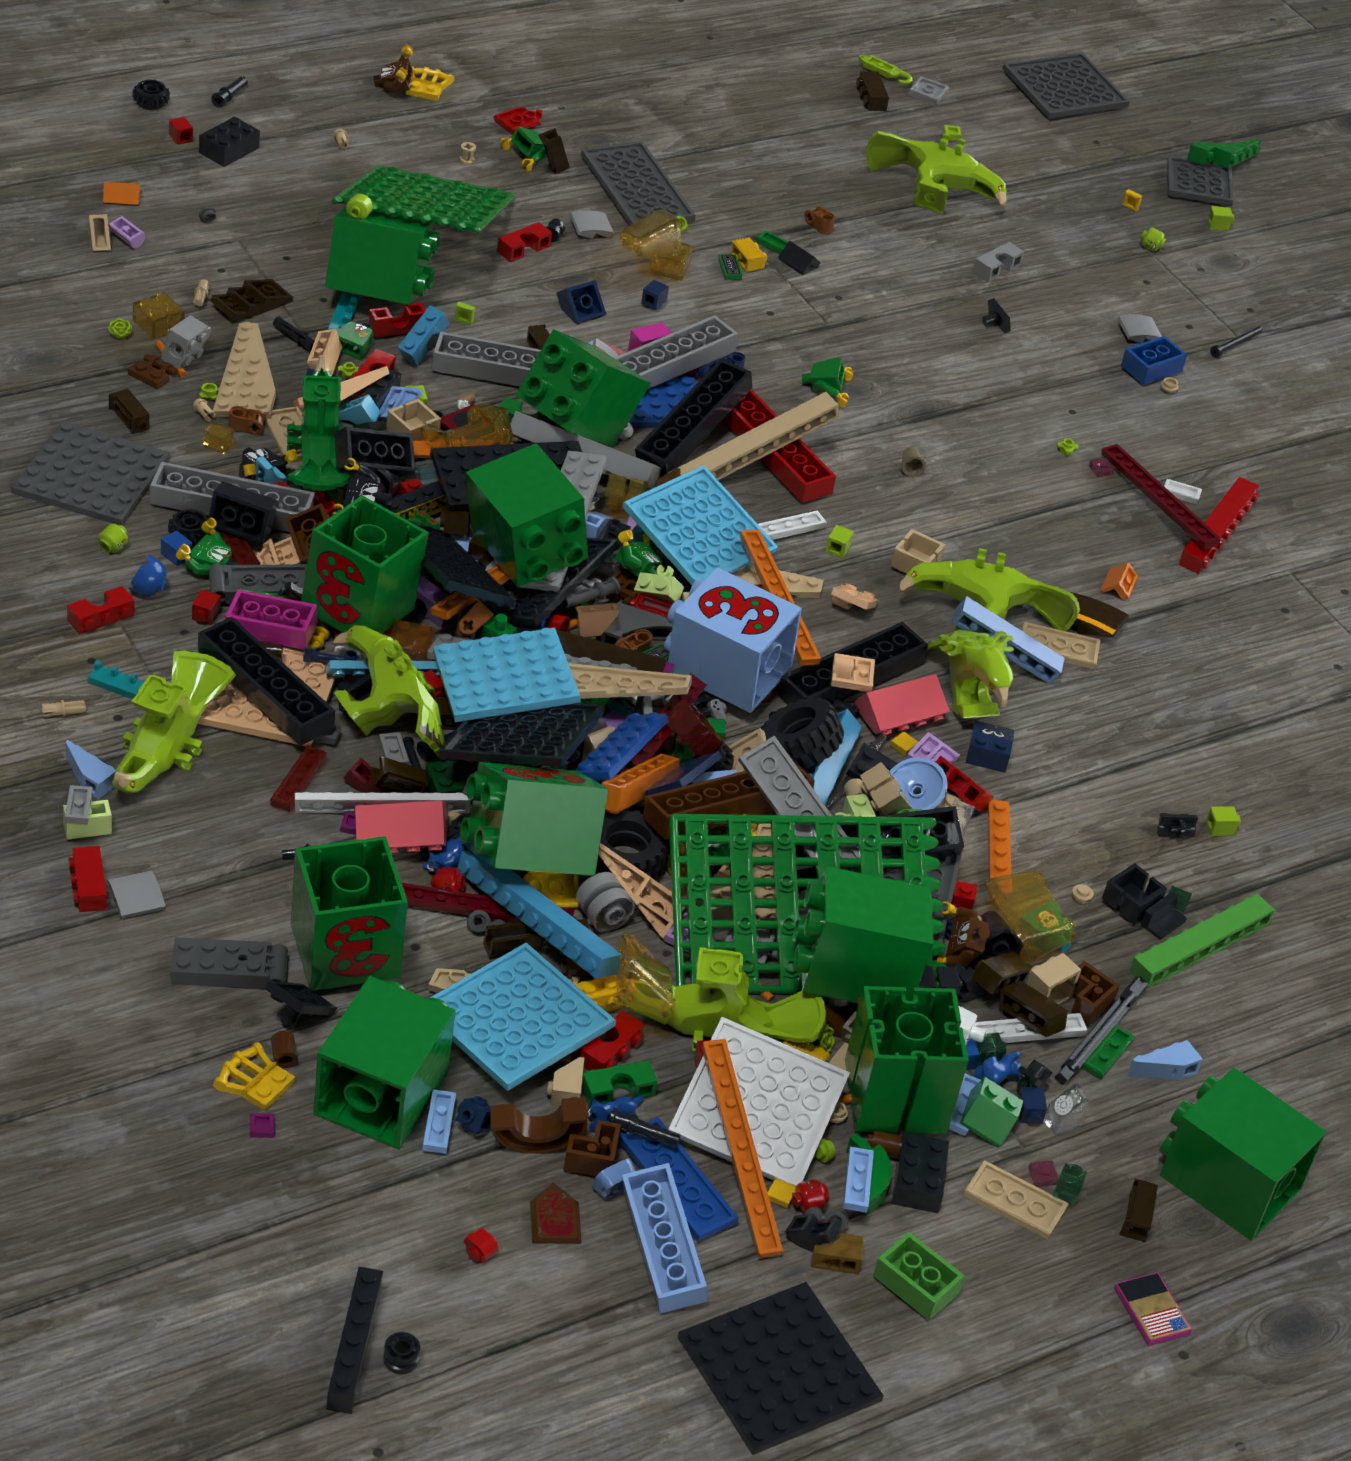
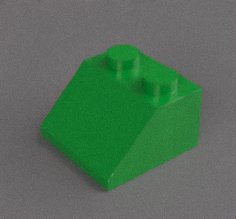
[960,1077,1023,1148]

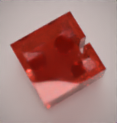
[666,698,724,756]

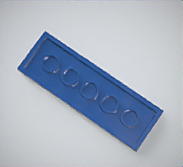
[574,712,668,780]
[618,1117,739,1242]

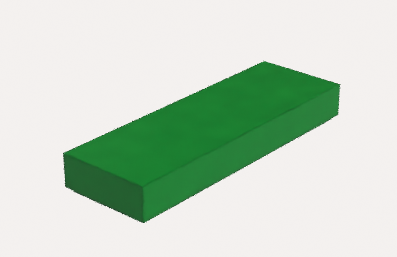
[1082,1025,1135,1080]

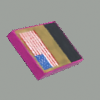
[1114,1272,1192,1346]

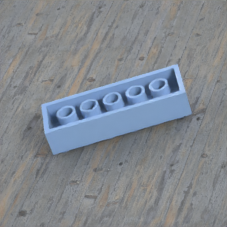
[622,1163,708,1314]

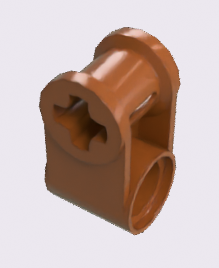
[804,206,835,235]
[228,406,266,435]
[456,600,494,638]
[615,629,652,652]

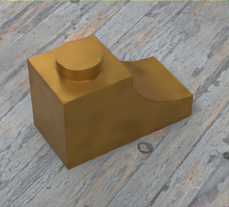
[810,1233,864,1275]

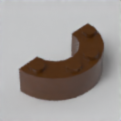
[490,1097,587,1154]

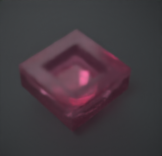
[1089,458,1115,477]
[1029,1161,1059,1187]

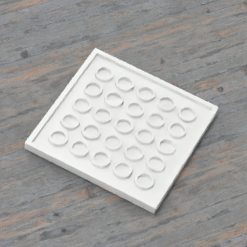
[668,1017,850,1187]

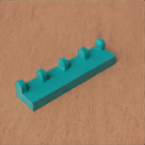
[328,291,361,330]
[88,660,145,699]

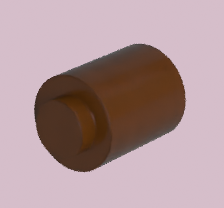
[271,1031,298,1068]
[867,1130,902,1159]

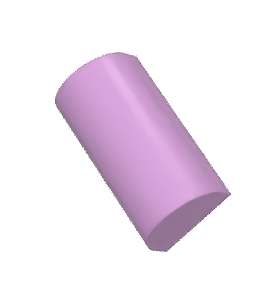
[108,216,145,248]

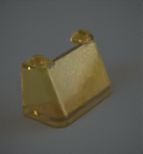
[620,210,681,257]
[420,403,513,448]
[984,869,1076,963]
[613,932,676,1018]

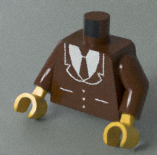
[373,44,414,92]
[932,901,990,966]

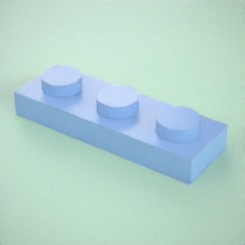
[949,1073,981,1136]
[422,1089,456,1154]
[843,1147,874,1213]

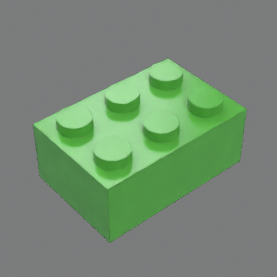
[873,1232,965,1321]

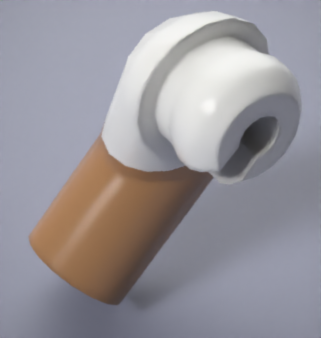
[457,393,475,410]

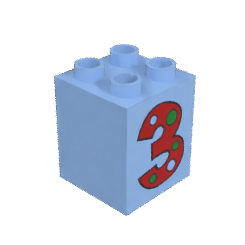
[663,567,802,713]

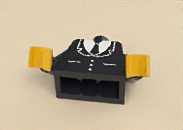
[239,447,298,480]
[332,458,393,515]

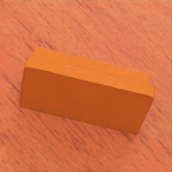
[103,181,140,205]
[1100,562,1138,600]

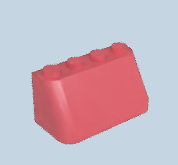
[854,674,950,737]
[355,800,448,854]

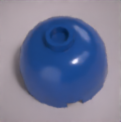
[129,555,168,596]

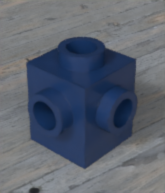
[455,1096,491,1134]

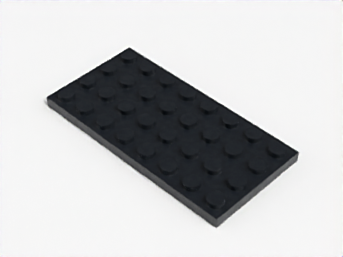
[430,441,599,510]
[407,520,515,607]
[491,538,619,627]

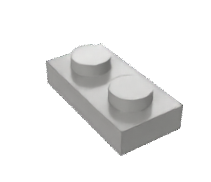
[379,732,409,765]
[65,785,93,825]

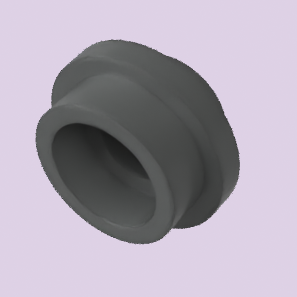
[199,206,216,223]

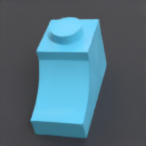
[339,394,381,425]
[255,456,287,484]

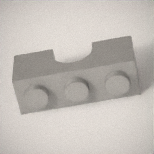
[973,242,1024,282]

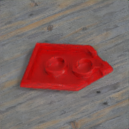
[494,107,543,135]

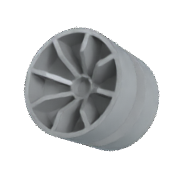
[576,872,635,932]

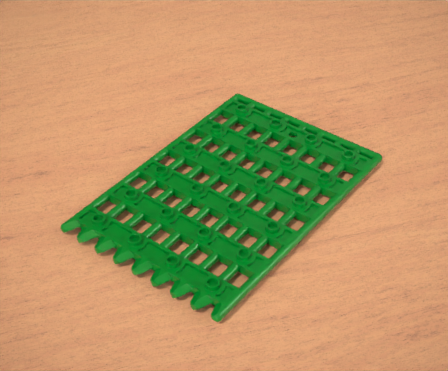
[332,165,515,234]
[669,814,947,994]

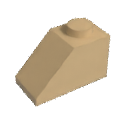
[87,214,111,252]
[547,1057,584,1106]

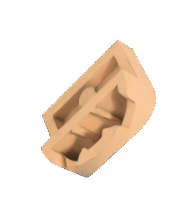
[257,537,301,565]

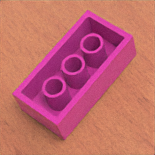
[225,589,318,650]

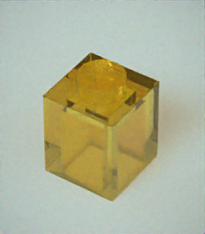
[203,421,235,454]

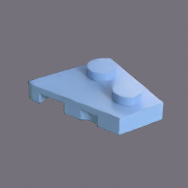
[377,386,423,421]

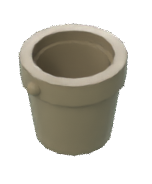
[901,447,926,477]

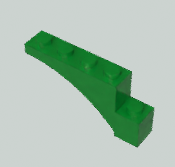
[1187,138,1261,168]

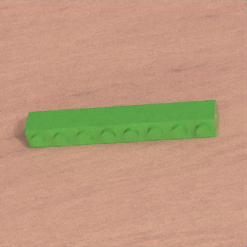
[1130,894,1275,989]

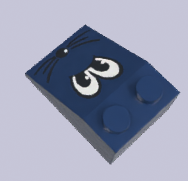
[965,720,1014,773]

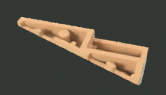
[292,366,389,413]
[598,843,686,939]

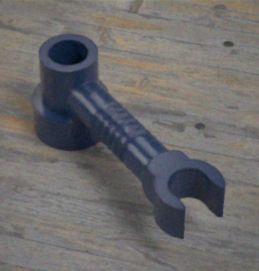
[303,648,357,676]

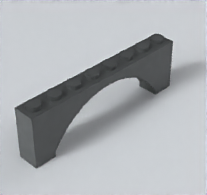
[601,602,673,645]

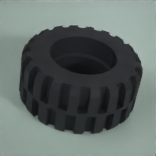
[762,697,844,769]
[595,809,669,889]

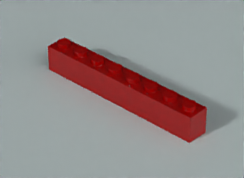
[1178,476,1260,574]

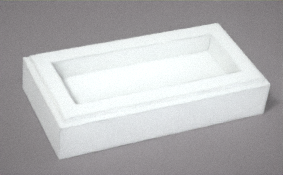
[1164,479,1202,504]

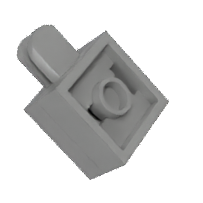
[161,315,212,369]

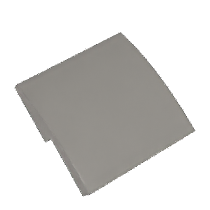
[570,210,614,239]
[1117,314,1162,343]
[108,871,165,919]

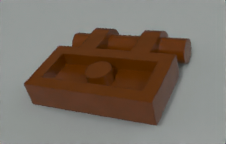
[128,354,178,390]
[607,567,638,605]

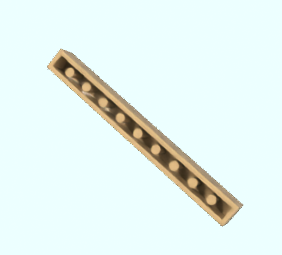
[668,392,839,480]

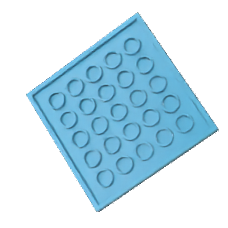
[622,465,778,585]
[433,628,581,722]
[430,943,615,1091]

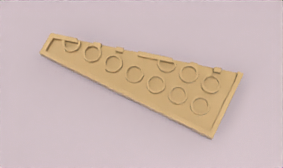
[568,663,692,699]

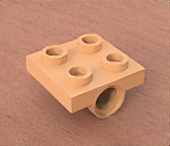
[831,583,879,610]
[831,653,875,692]

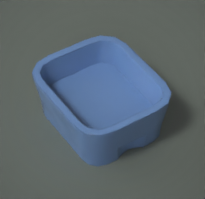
[592,1158,635,1201]

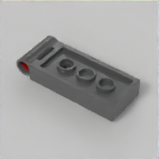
[209,564,307,604]
[171,937,288,989]

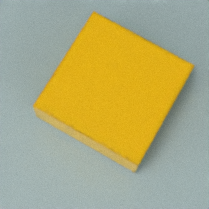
[1122,189,1142,211]
[890,732,918,756]
[768,1179,796,1209]

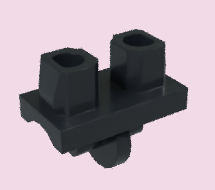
[1157,813,1198,838]
[1017,1059,1053,1092]

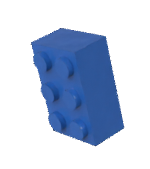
[1121,336,1187,385]

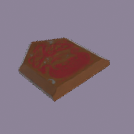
[530,1182,581,1244]

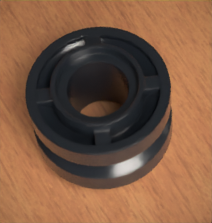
[383,1332,420,1374]

